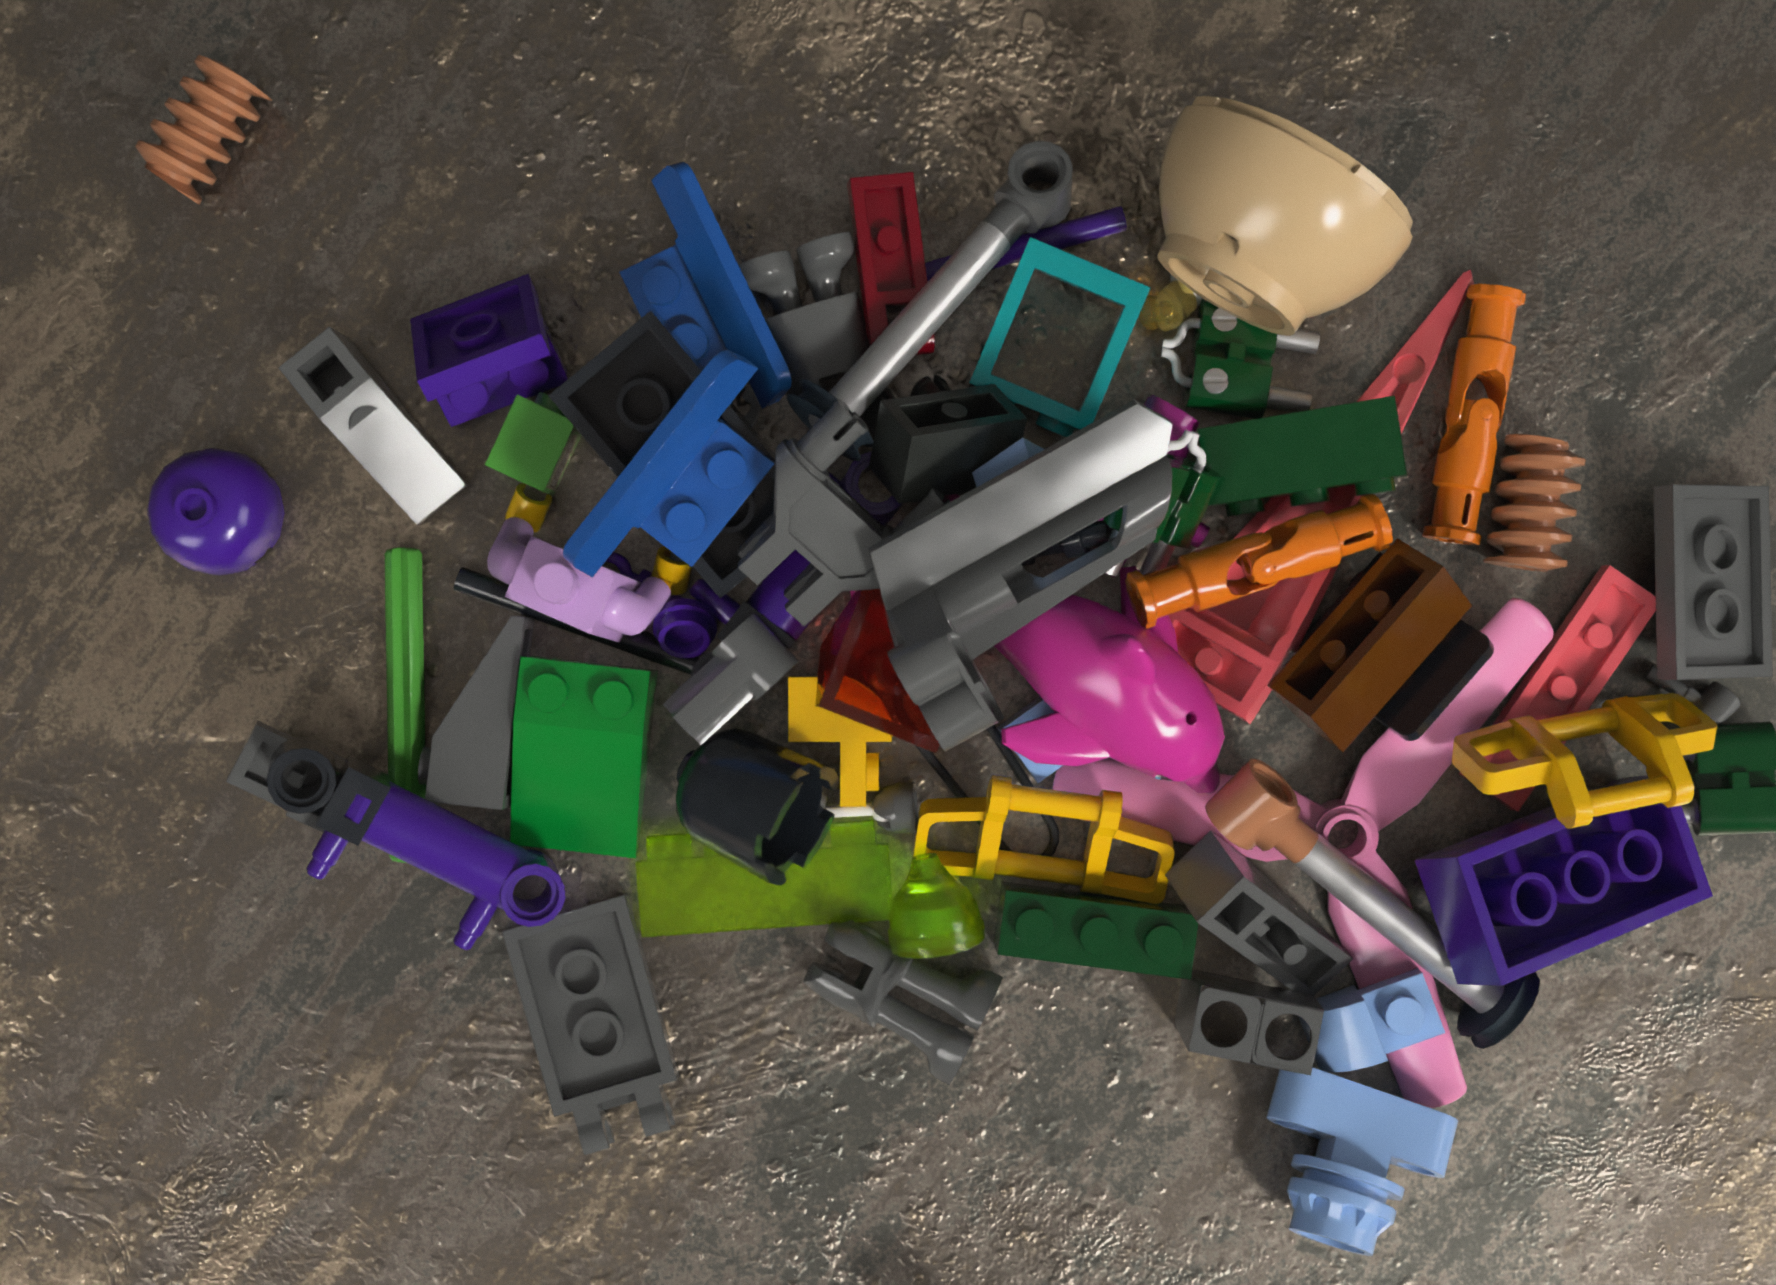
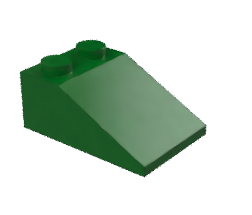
[510,656,658,859]

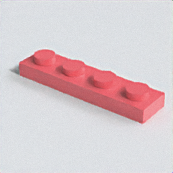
[1459,565,1656,812]

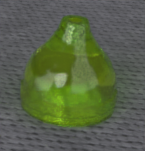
[888,853,985,959]

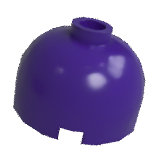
[147,447,285,575]

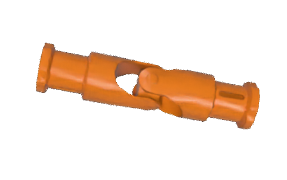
[1422,284,1526,546]
[1125,494,1393,629]

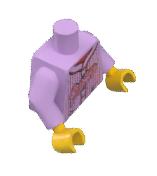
[487,483,693,643]

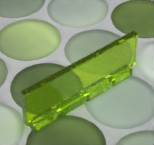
[636,820,894,938]

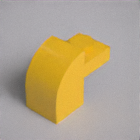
[788,676,892,807]

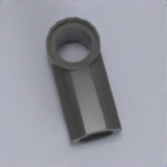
[663,613,799,745]

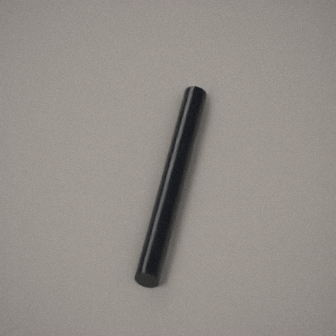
[454,567,701,675]

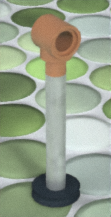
[1205,759,1540,1049]

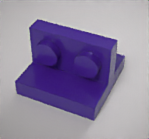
[410,274,569,427]

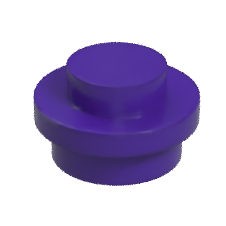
[653,598,717,658]

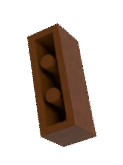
[1268,538,1472,752]

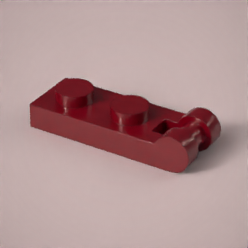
[847,172,935,355]

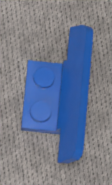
[619,161,792,409]
[563,350,775,578]

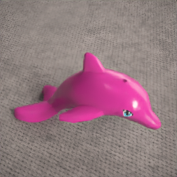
[850,494,1225,793]

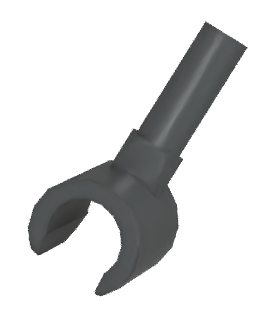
[1644,666,1741,724]

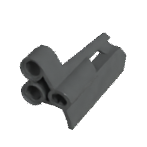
[868,400,1173,752]

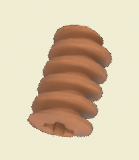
[135,55,272,204]
[1483,434,1586,572]

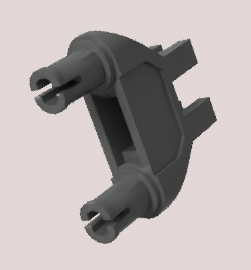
[737,399,951,627]

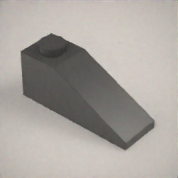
[418,616,535,810]
[1165,830,1353,996]

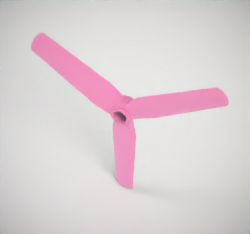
[1053,598,1554,1108]

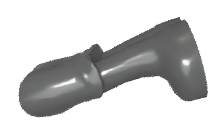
[803,920,1003,1085]

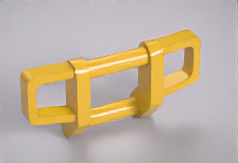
[1452,693,1717,829]
[912,775,1175,904]

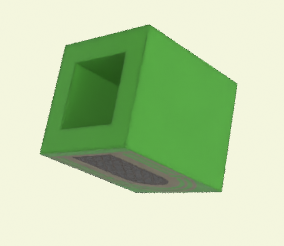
[485,392,581,496]

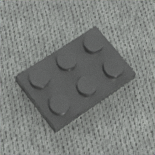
[1654,485,1773,680]

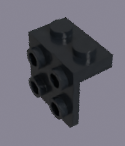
[1297,552,1494,741]

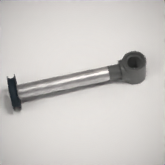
[787,141,1073,461]

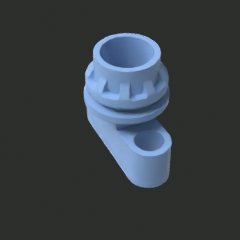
[1266,1067,1458,1256]

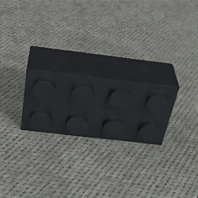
[548,308,775,599]

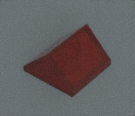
[815,589,940,753]

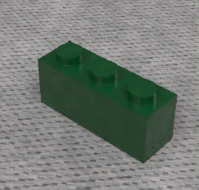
[1198,396,1407,517]
[993,881,1198,980]

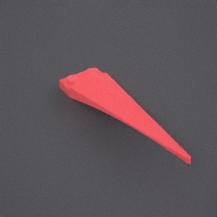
[1169,269,1474,724]

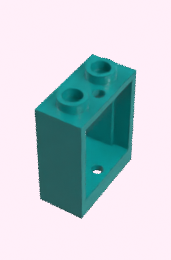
[969,237,1151,437]

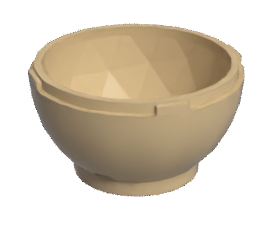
[1157,96,1413,336]

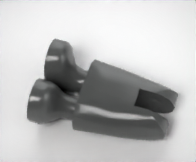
[739,232,868,396]

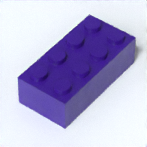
[1415,775,1713,986]

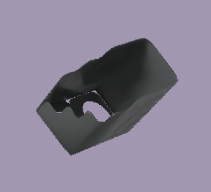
[1175,970,1324,1076]

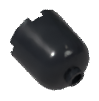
[676,728,840,886]

